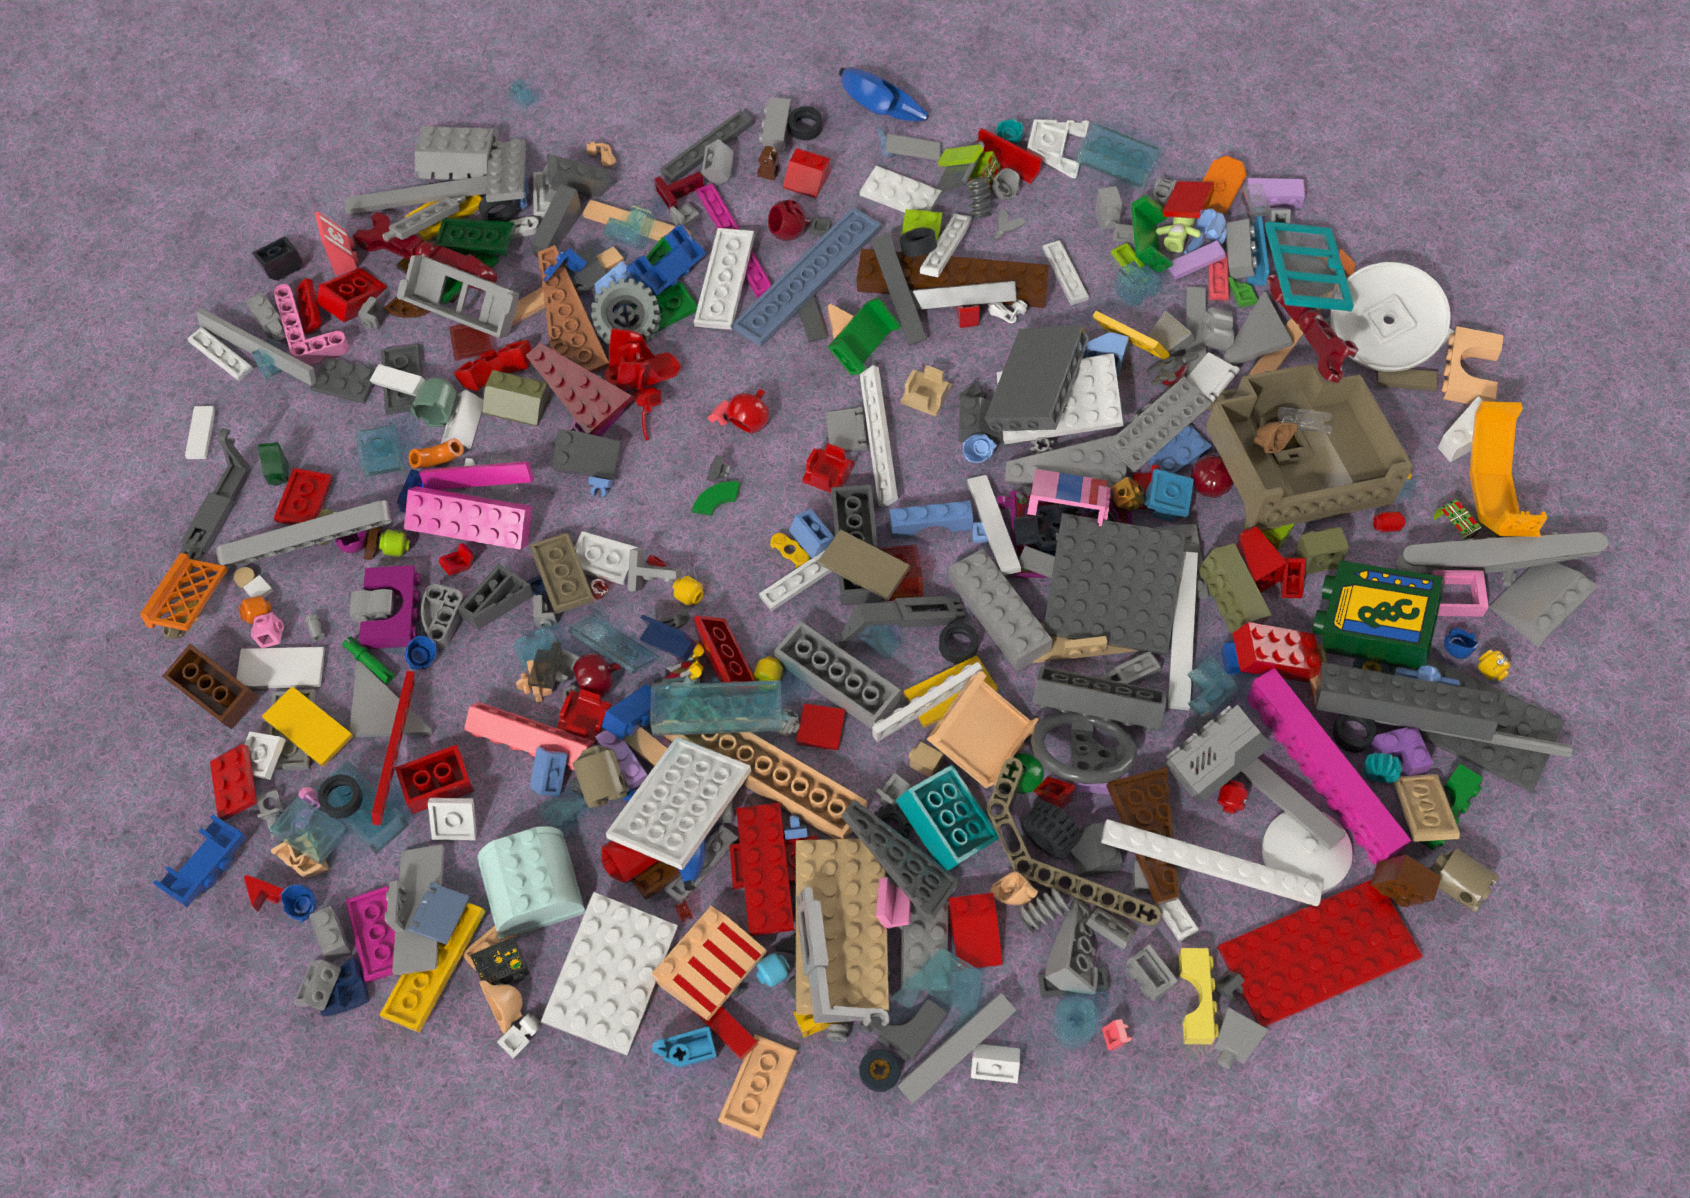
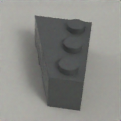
[458,563,534,630]

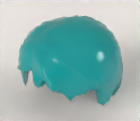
[996,118,1023,145]

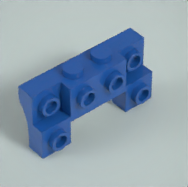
[626,224,706,296]
[153,814,246,908]

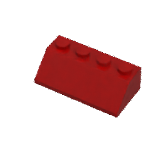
[694,615,759,701]

